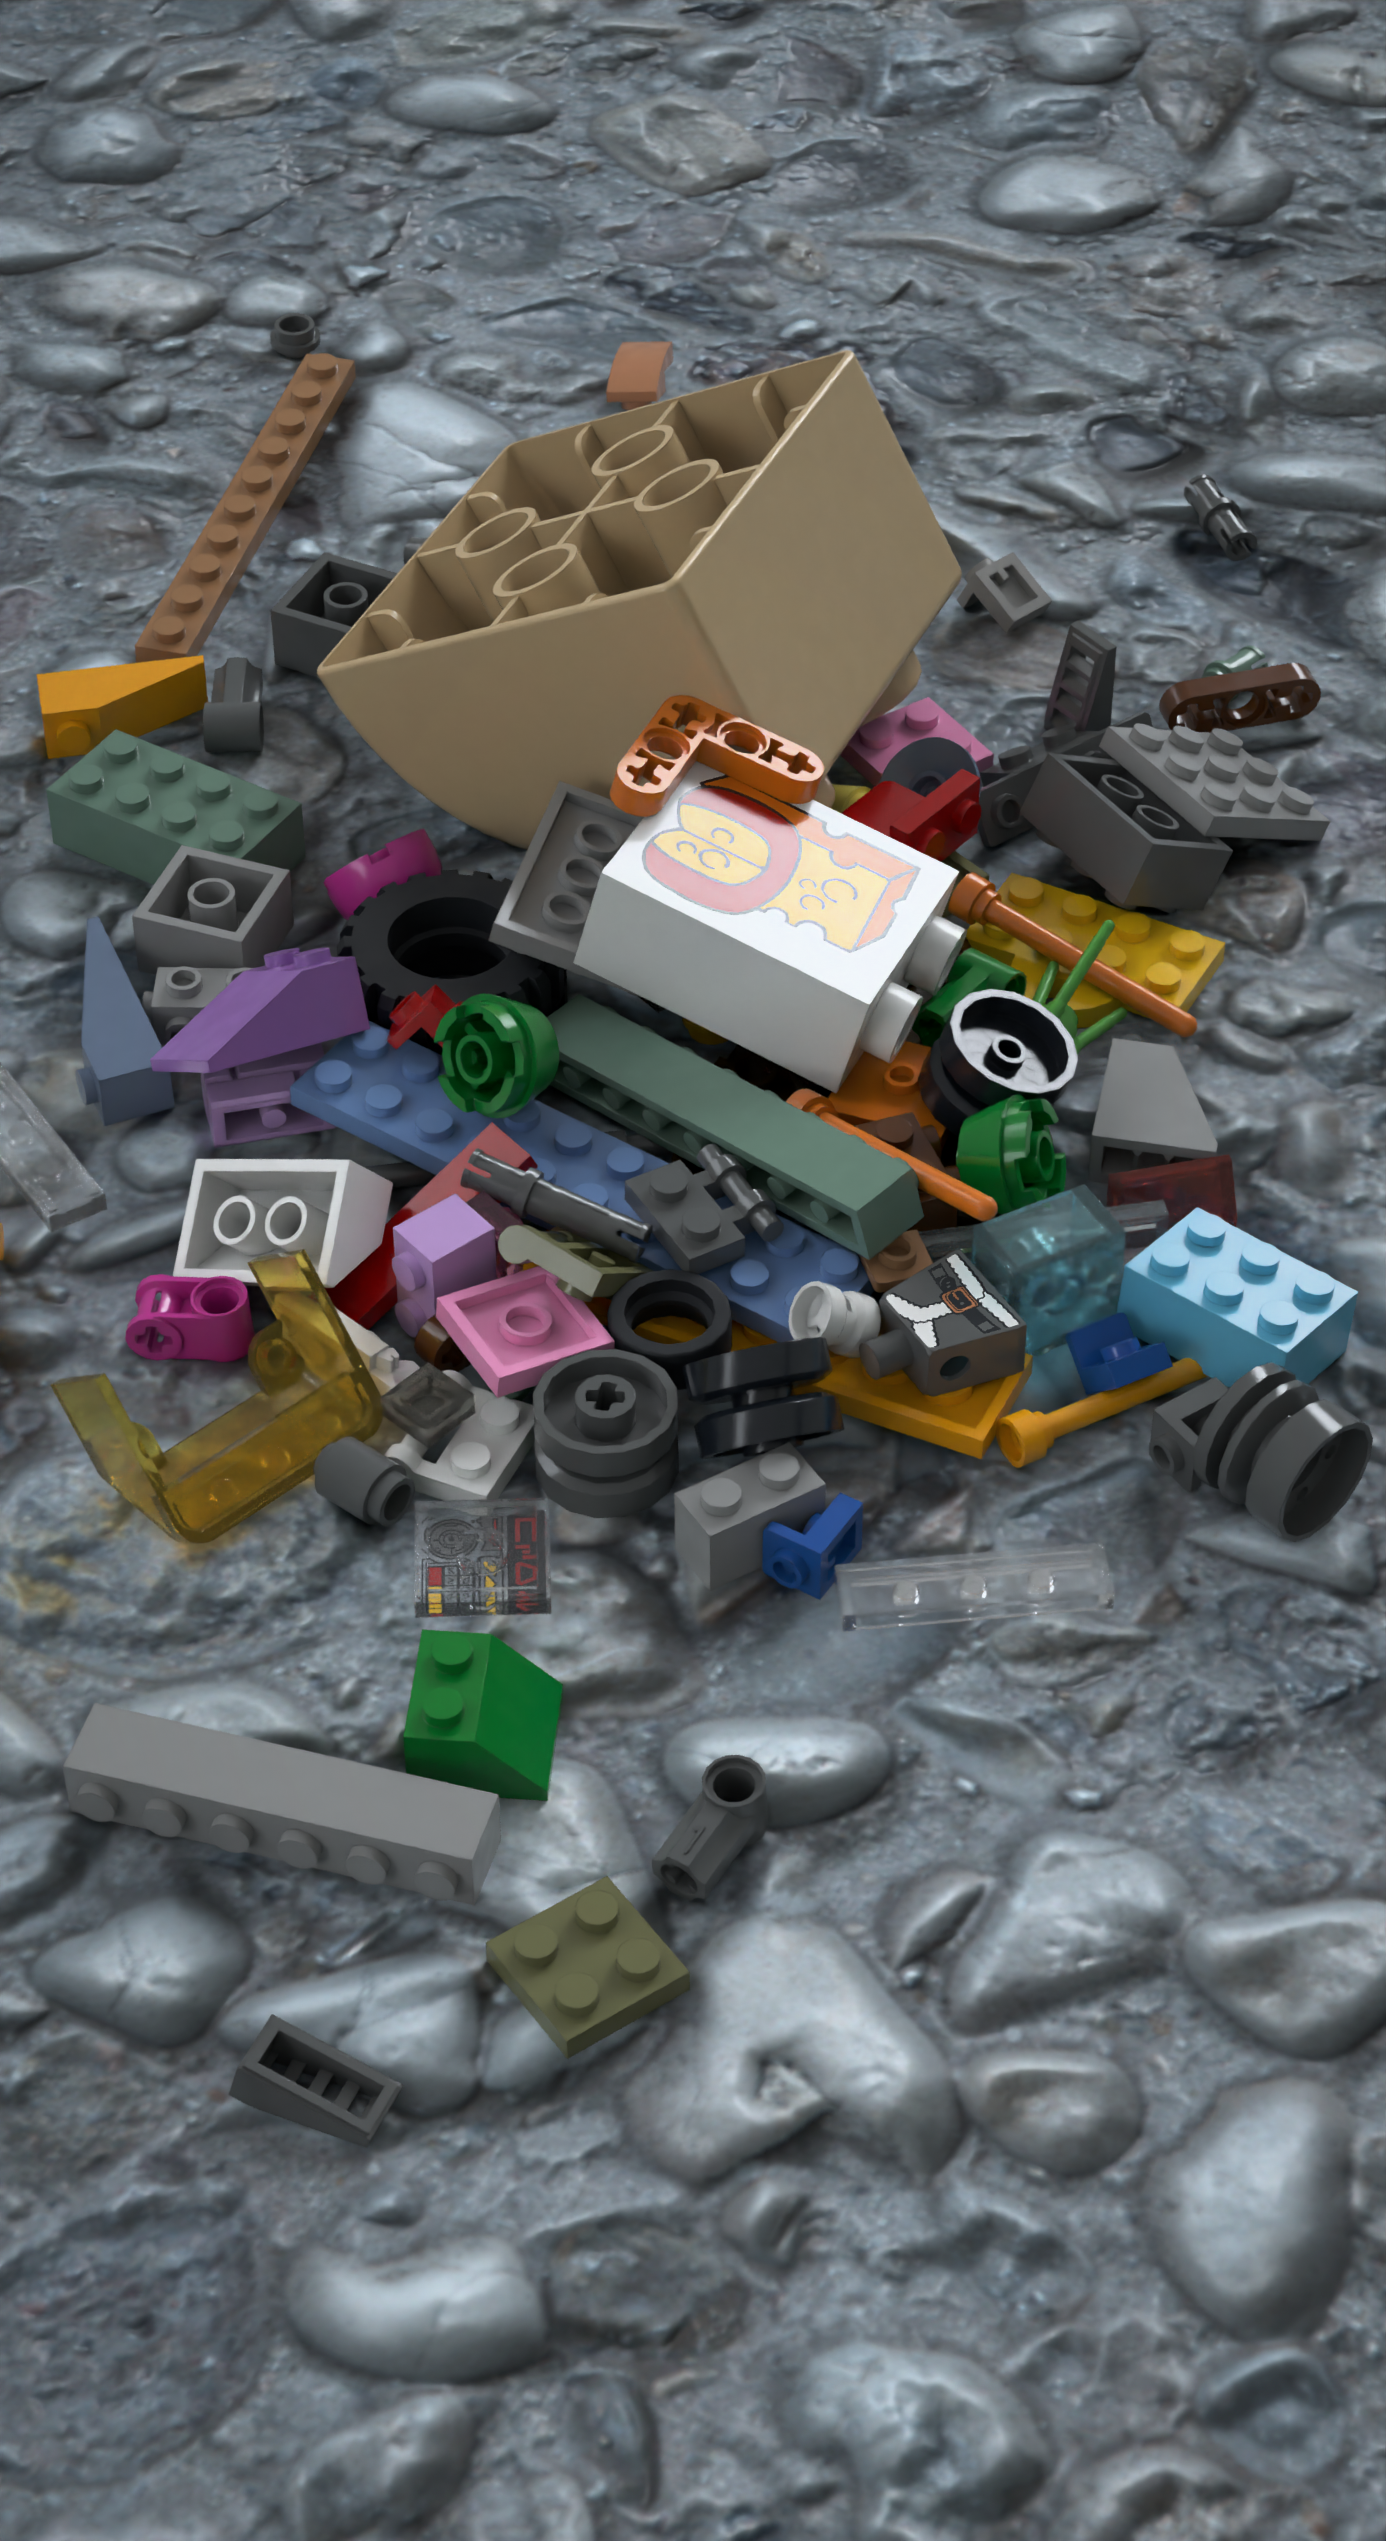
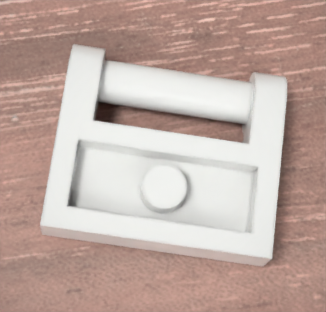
[384,1370,535,1515]

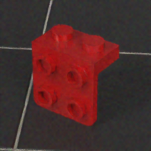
[841,769,981,862]

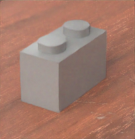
[674,1442,826,1591]

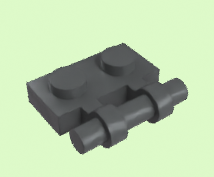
[625,1144,784,1274]

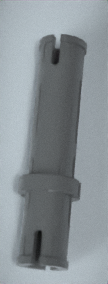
[460,1148,653,1263]

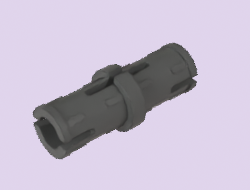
[1184,474,1257,561]

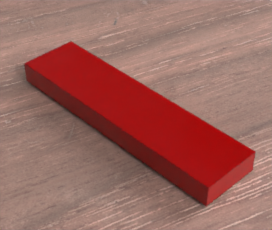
[314,1122,538,1330]

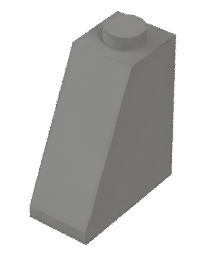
[1088,1038,1218,1198]

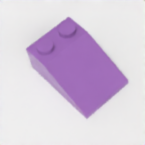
[150,948,370,1073]

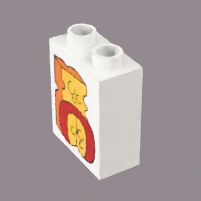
[573,761,967,1093]

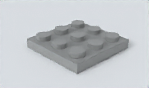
[1099,723,1331,841]

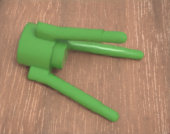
[1033,920,1127,1056]

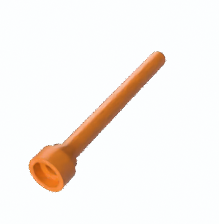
[948,872,1197,1037]
[786,1089,998,1221]

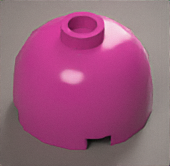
[323,828,443,920]

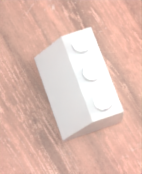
[173,1159,393,1288]

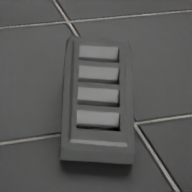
[1044,620,1117,731]
[229,2014,403,2148]

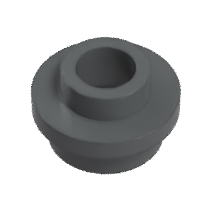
[270,313,321,358]

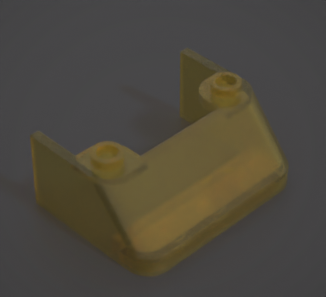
[50,1249,384,1544]

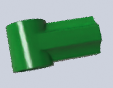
[912,948,1027,1047]

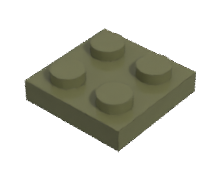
[485,1876,690,2059]

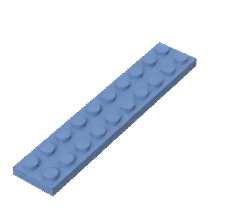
[290,1020,875,1342]

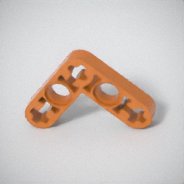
[609,695,825,817]

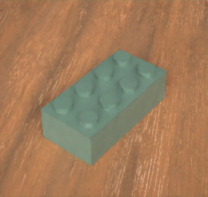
[46,729,306,885]

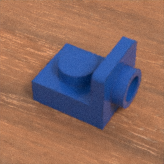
[1066,1313,1173,1395]
[762,1493,863,1600]

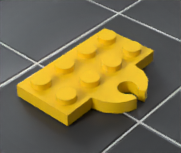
[966,873,1226,1028]

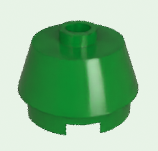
[434,994,559,1118]
[956,1094,1066,1221]

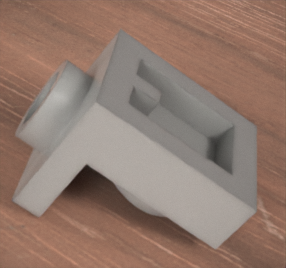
[957,552,1052,634]

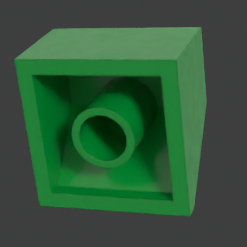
[403,1629,563,1801]

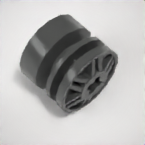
[1193,1362,1373,1542]

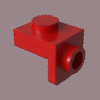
[387,984,463,1050]

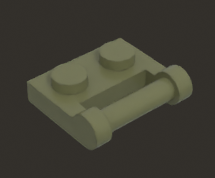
[498,1225,653,1302]

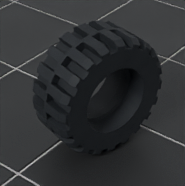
[337,869,568,1055]

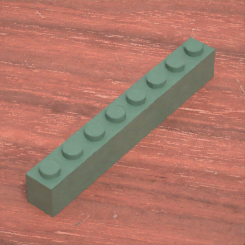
[547,994,924,1260]

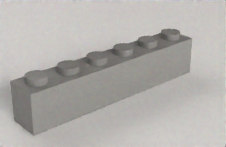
[63,1703,501,1906]

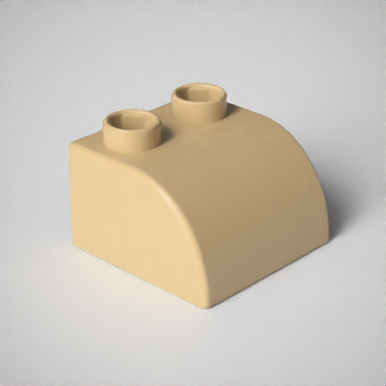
[317,350,962,850]

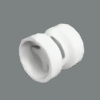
[788,1281,881,1358]

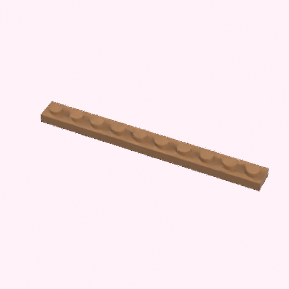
[135,353,356,663]

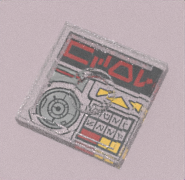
[414,1498,552,1618]

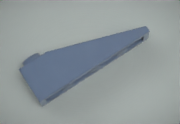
[75,916,175,1126]

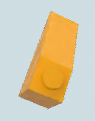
[36,655,208,759]

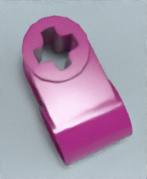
[125,1274,255,1362]

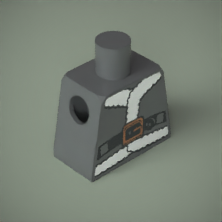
[859,1249,1027,1397]

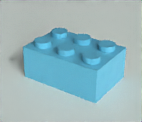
[1117,1207,1358,1388]

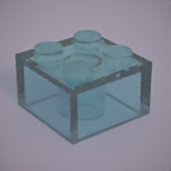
[971,1184,1126,1357]

